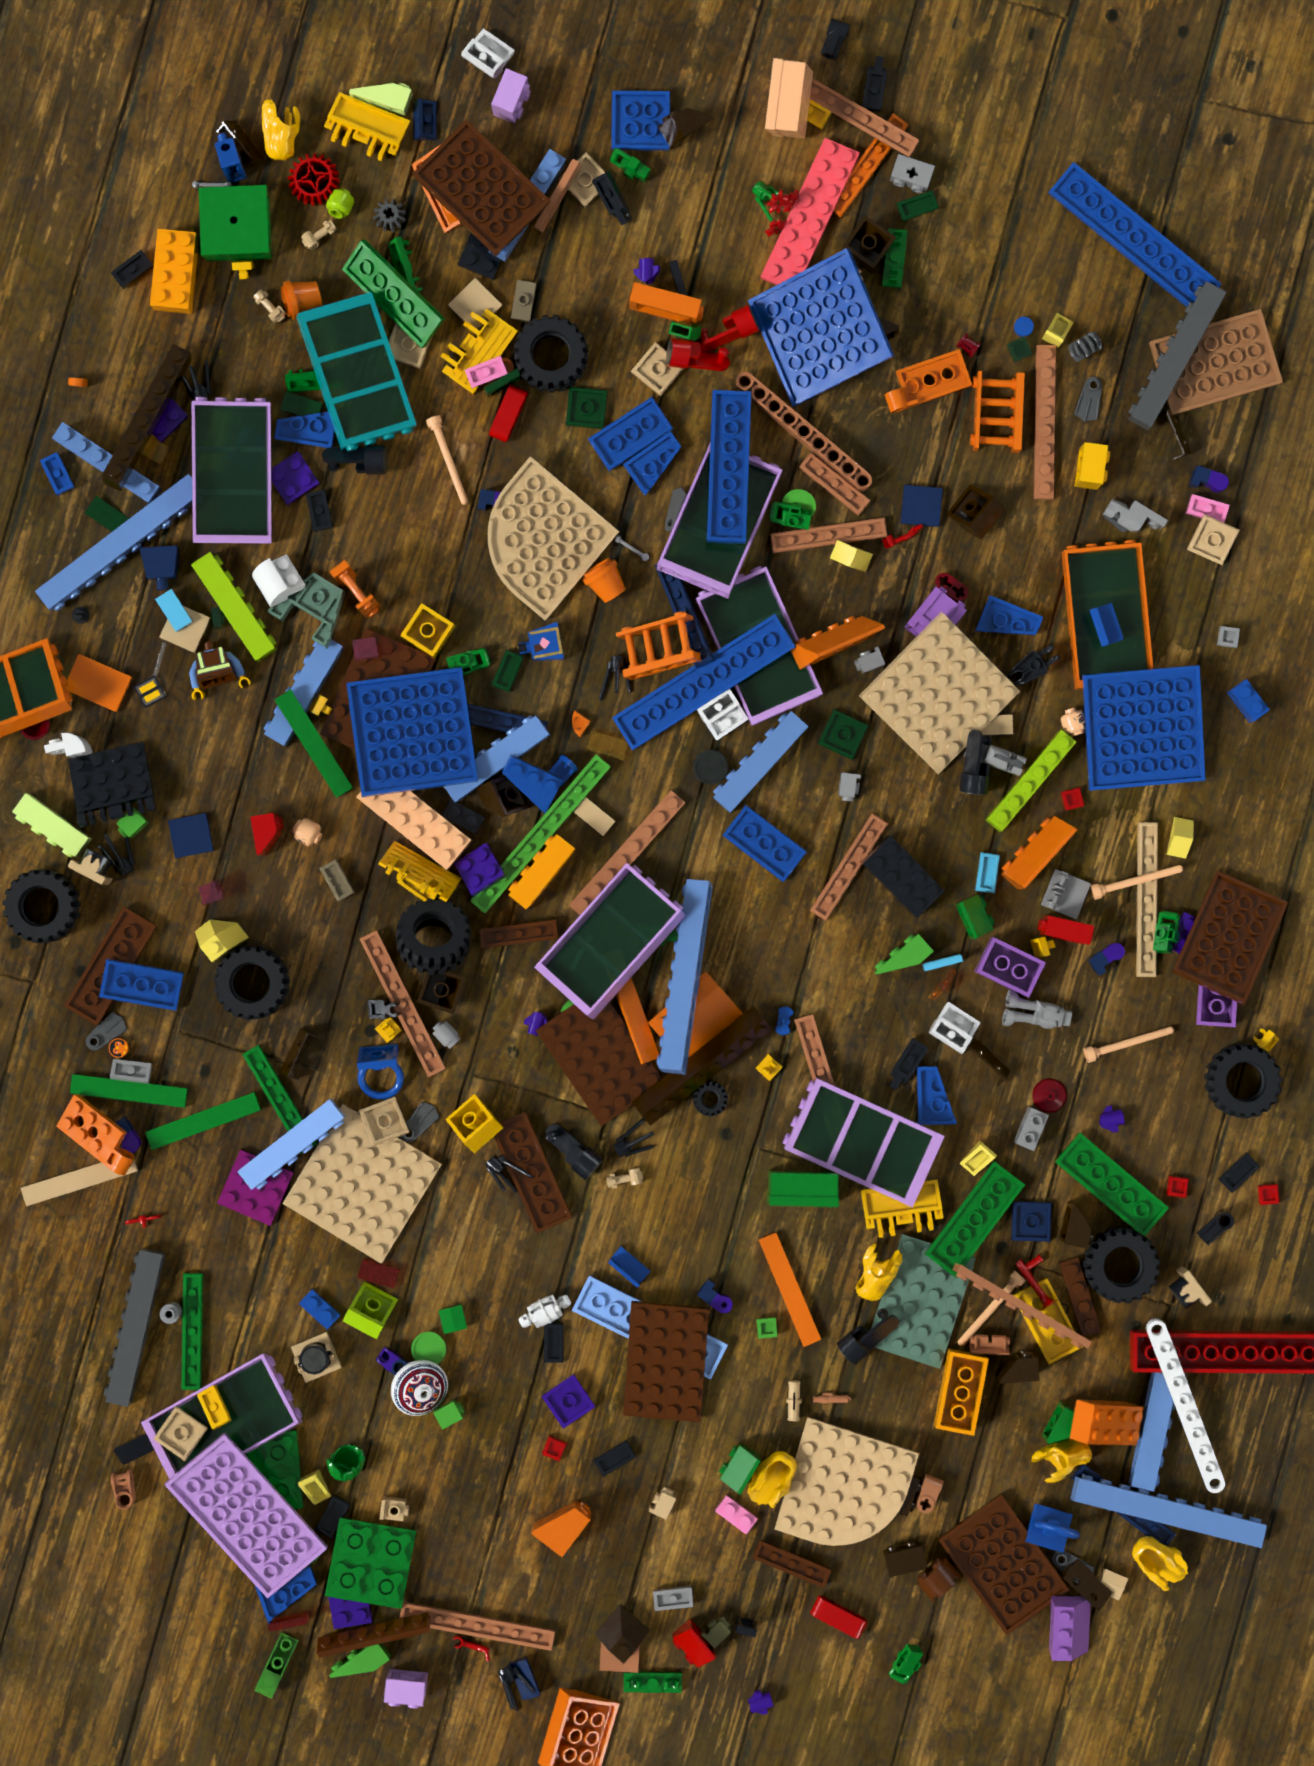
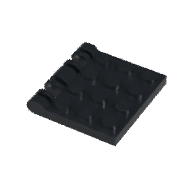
[68,742,156,828]

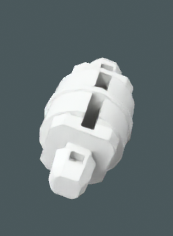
[519,1294,571,1328]

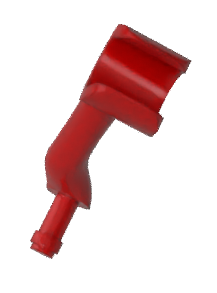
[882,524,923,549]
[453,1634,490,1661]

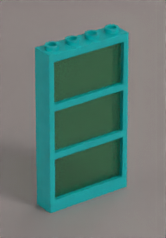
[296,292,417,452]

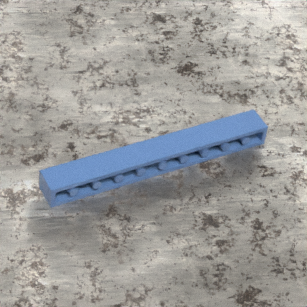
[35,474,205,611]
[657,879,713,1075]
[1070,1474,1267,1548]

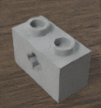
[890,154,935,193]
[1013,1107,1049,1151]

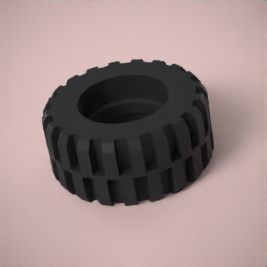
[514,315,588,393]
[2,869,81,943]
[396,898,471,975]
[213,946,290,1020]
[1204,1044,1283,1118]
[1083,1227,1160,1304]

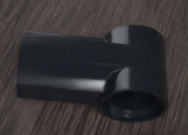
[821,18,850,60]
[1197,1210,1234,1246]

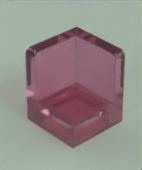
[352,637,380,661]
[198,881,224,906]

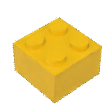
[1074,442,1110,490]
[401,603,456,658]
[445,1094,503,1153]

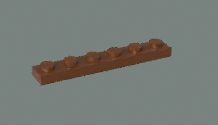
[317,1612,431,1658]

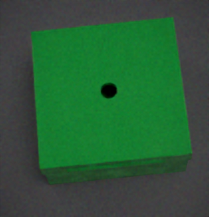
[199,185,272,262]
[767,1170,839,1207]

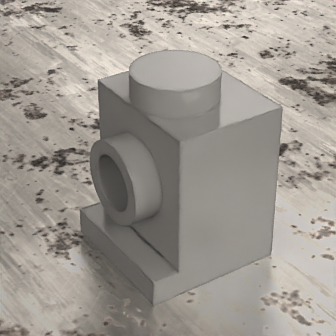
[854,647,885,674]
[838,773,861,802]

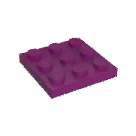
[217,1149,294,1226]

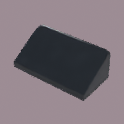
[113,1433,154,1465]

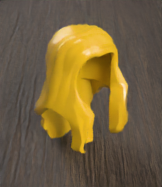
[262,99,300,160]
[855,1244,902,1301]
[1032,1439,1093,1483]
[747,1451,797,1508]
[1132,1536,1188,1591]

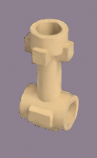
[301,220,337,251]
[253,290,287,324]
[606,1168,643,1189]

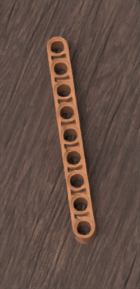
[736,372,872,492]

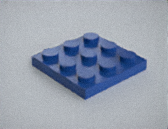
[611,91,670,151]

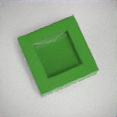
[756,1317,777,1339]

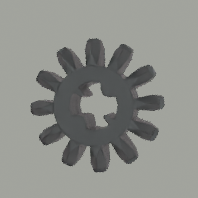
[373,199,406,232]
[1068,332,1103,362]

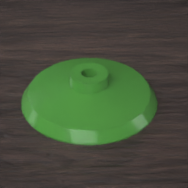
[782,489,816,517]
[411,1332,446,1364]

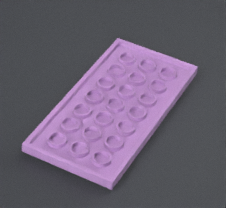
[165,1433,327,1599]

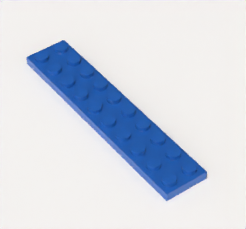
[1048,162,1222,307]
[612,614,796,750]

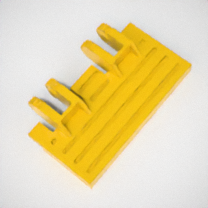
[324,92,410,161]
[441,308,518,395]
[378,841,462,902]
[861,1179,943,1238]

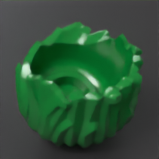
[327,1444,366,1482]

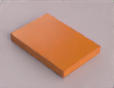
[66,654,133,712]

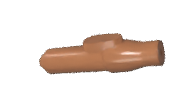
[813,1393,851,1404]

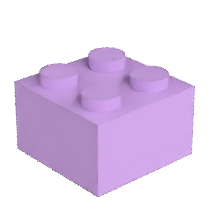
[491,69,531,124]
[384,1669,428,1708]

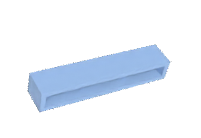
[237,1098,346,1190]

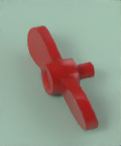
[125,1214,161,1228]

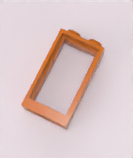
[629,282,704,325]

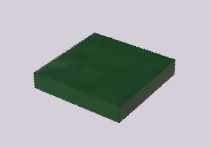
[566,387,608,430]
[818,709,869,760]

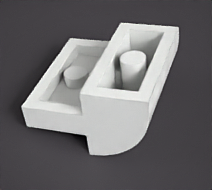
[461,28,515,79]
[252,554,305,607]
[697,689,748,740]
[44,733,93,758]
[929,1002,981,1054]

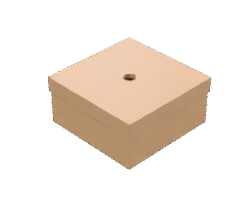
[765,58,813,138]

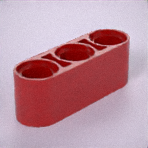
[489,384,528,443]
[810,1595,868,1639]

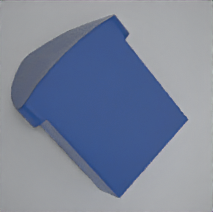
[549,755,579,786]

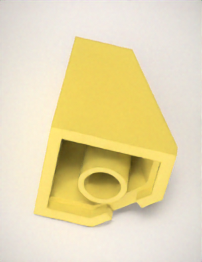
[195,920,249,962]

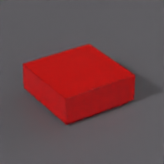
[1060,787,1085,811]
[1166,1176,1189,1198]
[1257,1184,1280,1205]
[542,1435,567,1462]

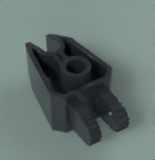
[1007,644,1061,686]

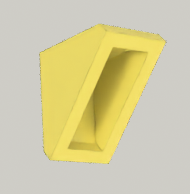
[1042,313,1074,348]
[830,540,873,572]
[1166,817,1194,859]
[960,1141,997,1176]
[298,1469,332,1505]

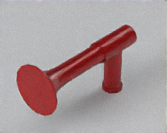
[1015,1254,1058,1311]

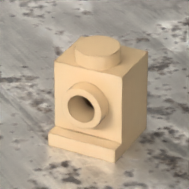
[649,1486,676,1520]
[380,1496,409,1521]

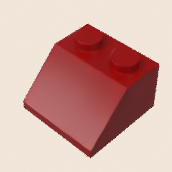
[250,813,284,856]
[672,1618,716,1668]

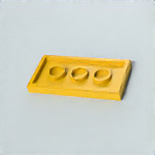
[1013,1277,1083,1365]

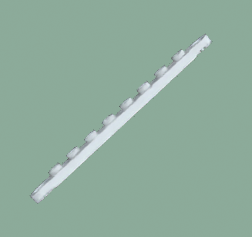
[1146,1318,1225,1493]

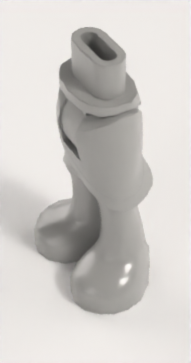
[1002,990,1072,1029]

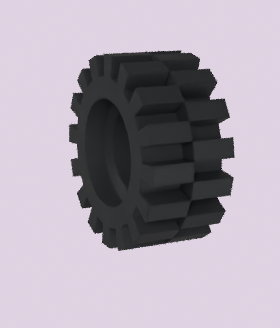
[693,1081,728,1117]

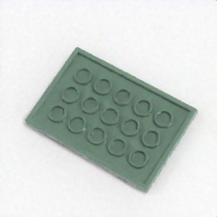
[871,1234,976,1369]

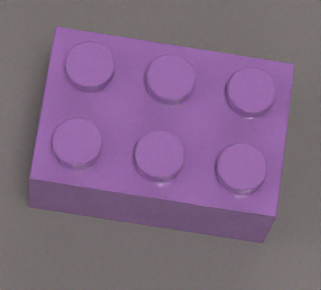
[974,937,1046,997]

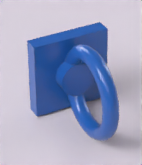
[357,1044,404,1099]
[1025,1504,1080,1553]

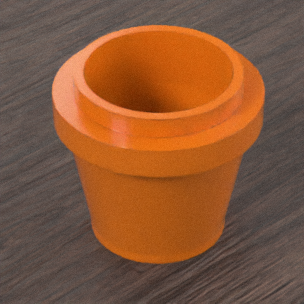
[281,281,322,320]
[582,558,626,603]

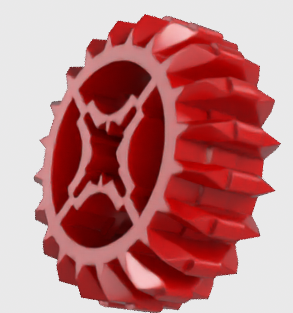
[288,153,340,206]

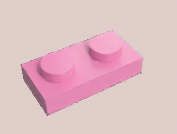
[465,356,508,389]
[1186,494,1229,522]
[715,1494,758,1534]

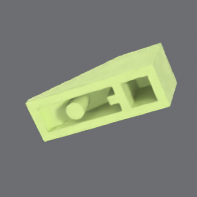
[349,83,413,116]

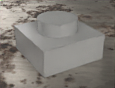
[1217,626,1240,648]

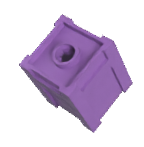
[904,587,967,637]

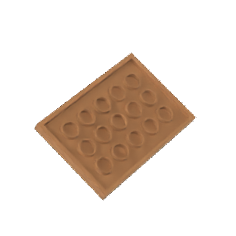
[1149,309,1283,415]

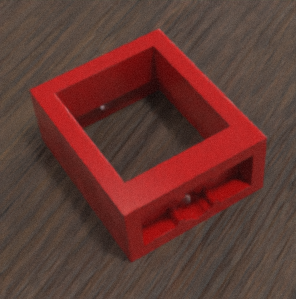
[1037,916,1094,945]

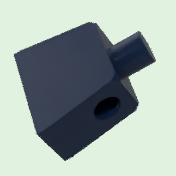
[140,545,180,591]

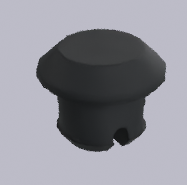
[72,607,89,624]

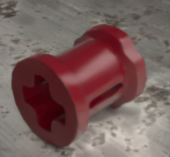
[956,332,982,358]

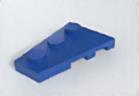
[274,410,338,448]
[623,431,681,497]
[974,595,1043,636]
[502,755,563,813]
[917,1066,957,1125]
[255,1565,317,1623]

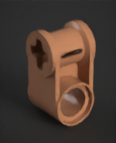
[110,1469,136,1509]
[915,1473,944,1514]

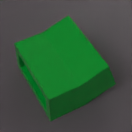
[668,321,702,341]
[438,1304,467,1334]

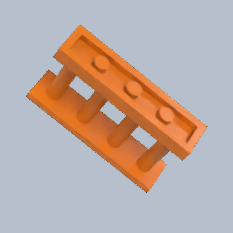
[970,371,1025,453]
[329,560,381,618]
[616,611,701,680]

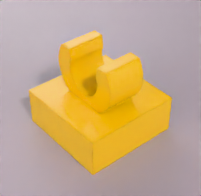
[232,259,254,279]
[308,694,332,716]
[1030,936,1055,958]
[375,1016,402,1043]
[1253,1029,1279,1053]
[756,1054,782,1081]

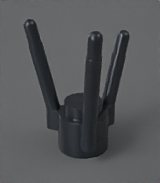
[182,360,212,401]
[599,656,632,701]
[97,834,136,876]
[613,1118,654,1158]
[485,1155,533,1193]
[497,1664,535,1711]

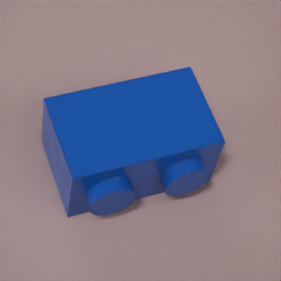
[1227,679,1270,723]

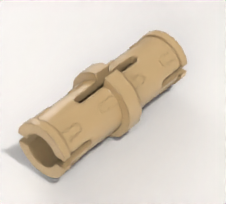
[786,1380,802,1421]

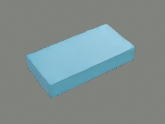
[155,589,193,632]
[975,852,1000,893]
[922,954,963,971]

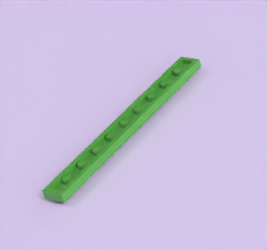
[471,755,611,913]

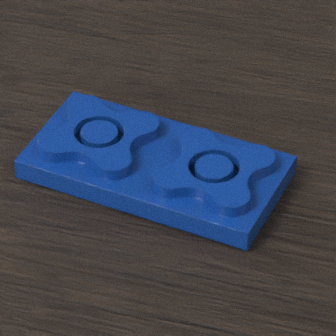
[588,397,673,472]
[722,805,807,882]
[99,958,184,1011]

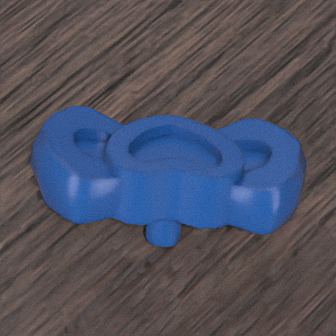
[775,1006,794,1036]

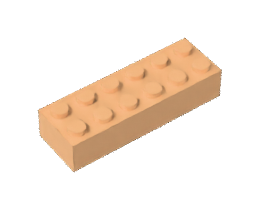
[357,791,472,870]

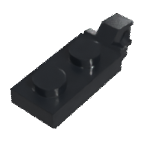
[862,56,887,112]
[592,171,632,226]
[888,1038,929,1090]

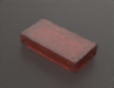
[357,1259,400,1288]
[268,1612,309,1632]

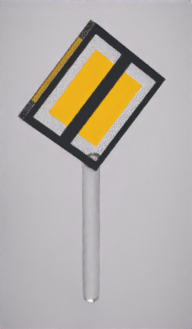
[133,642,167,708]

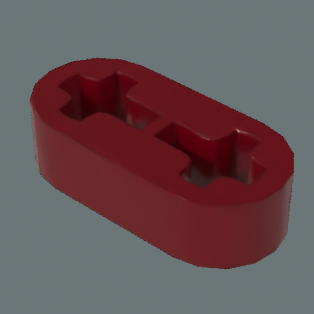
[935,573,968,602]

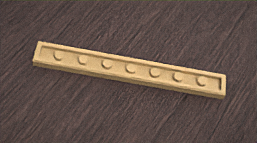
[1136,822,1158,977]

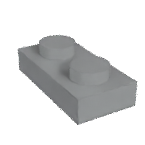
[110,1059,153,1084]
[653,1586,694,1611]

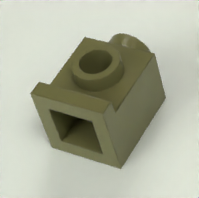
[701,1616,731,1649]

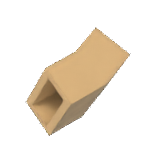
[1099,1568,1128,1600]

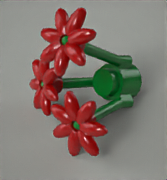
[752,181,799,237]

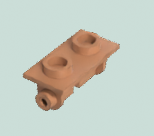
[969,1334,1010,1355]

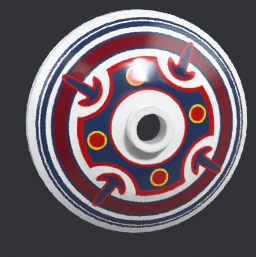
[391,1360,448,1416]

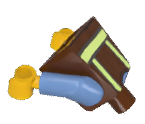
[189,641,250,700]

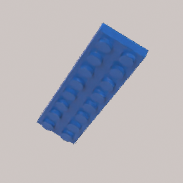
[707,390,751,544]

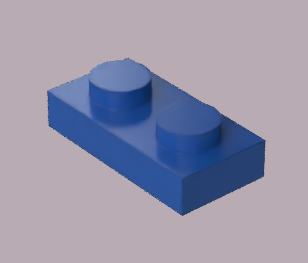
[40,452,75,496]
[299,1288,341,1329]

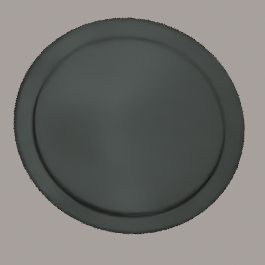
[693,750,728,785]

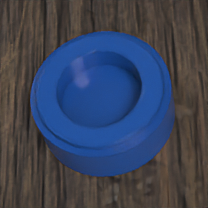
[1014,317,1034,337]

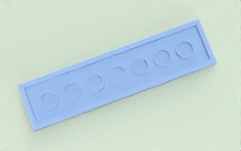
[572,1275,728,1380]

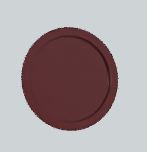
[1032,1078,1067,1113]

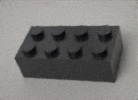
[860,835,944,918]

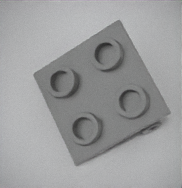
[1041,869,1091,919]

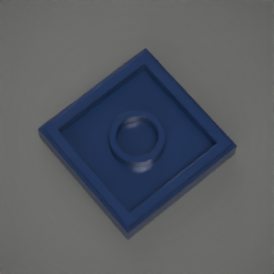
[900,485,943,527]
[168,813,214,858]
[1011,1201,1052,1242]

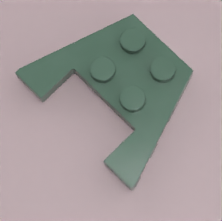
[267,572,345,649]

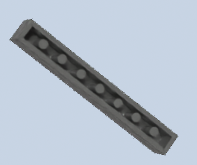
[1128,281,1227,430]
[104,1248,166,1407]

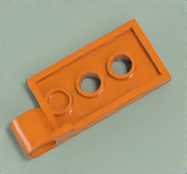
[884,349,972,413]
[56,1094,135,1175]

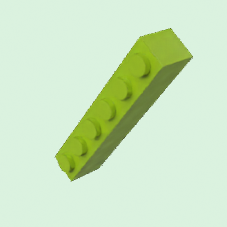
[191,552,277,662]
[985,730,1076,832]

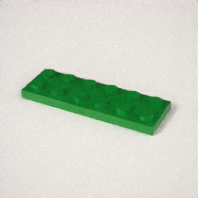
[342,239,445,348]
[1054,1132,1169,1236]
[925,1161,1025,1278]

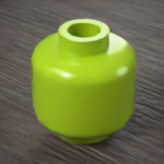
[326,188,354,219]

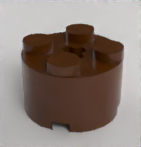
[917,1556,961,1602]

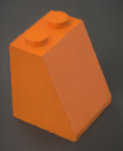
[531,1500,591,1557]

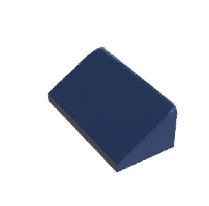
[413,99,437,140]
[509,1656,541,1700]

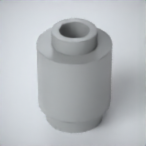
[432,1020,461,1049]
[160,1302,182,1324]

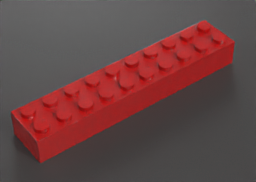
[1130,1330,1314,1374]

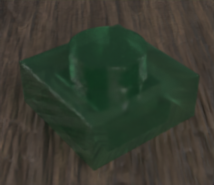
[1006,336,1032,363]
[210,607,225,630]

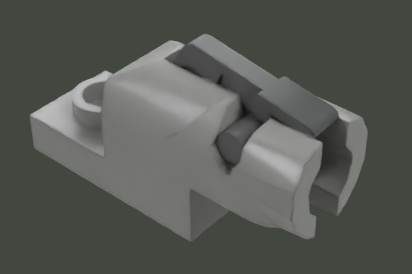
[1103,498,1168,533]
[964,744,1027,776]

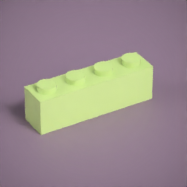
[12,793,92,858]

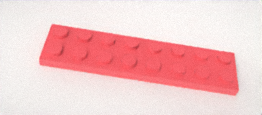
[761,138,860,285]

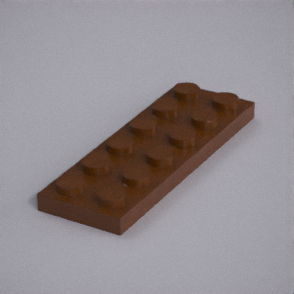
[64,906,157,1026]
[494,1111,572,1233]

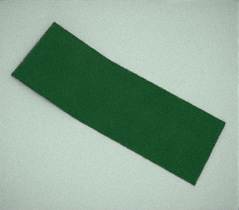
[85,496,130,532]

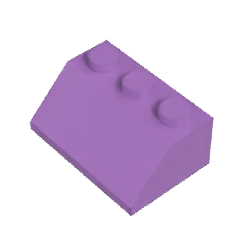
[1196,985,1237,1027]
[1049,1596,1091,1661]

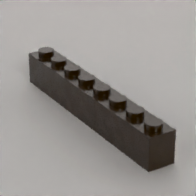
[102,344,192,491]
[632,1006,772,1126]

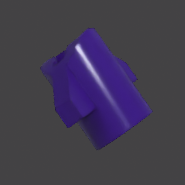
[634,258,660,284]
[524,1012,548,1036]
[1099,1105,1125,1133]
[748,1690,774,1715]

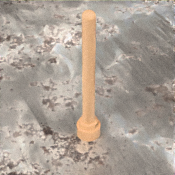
[426,415,468,505]
[1090,865,1183,900]
[1083,1026,1174,1063]
[958,1270,1026,1346]

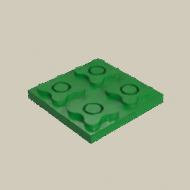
[229,1430,304,1509]
[325,1517,416,1609]

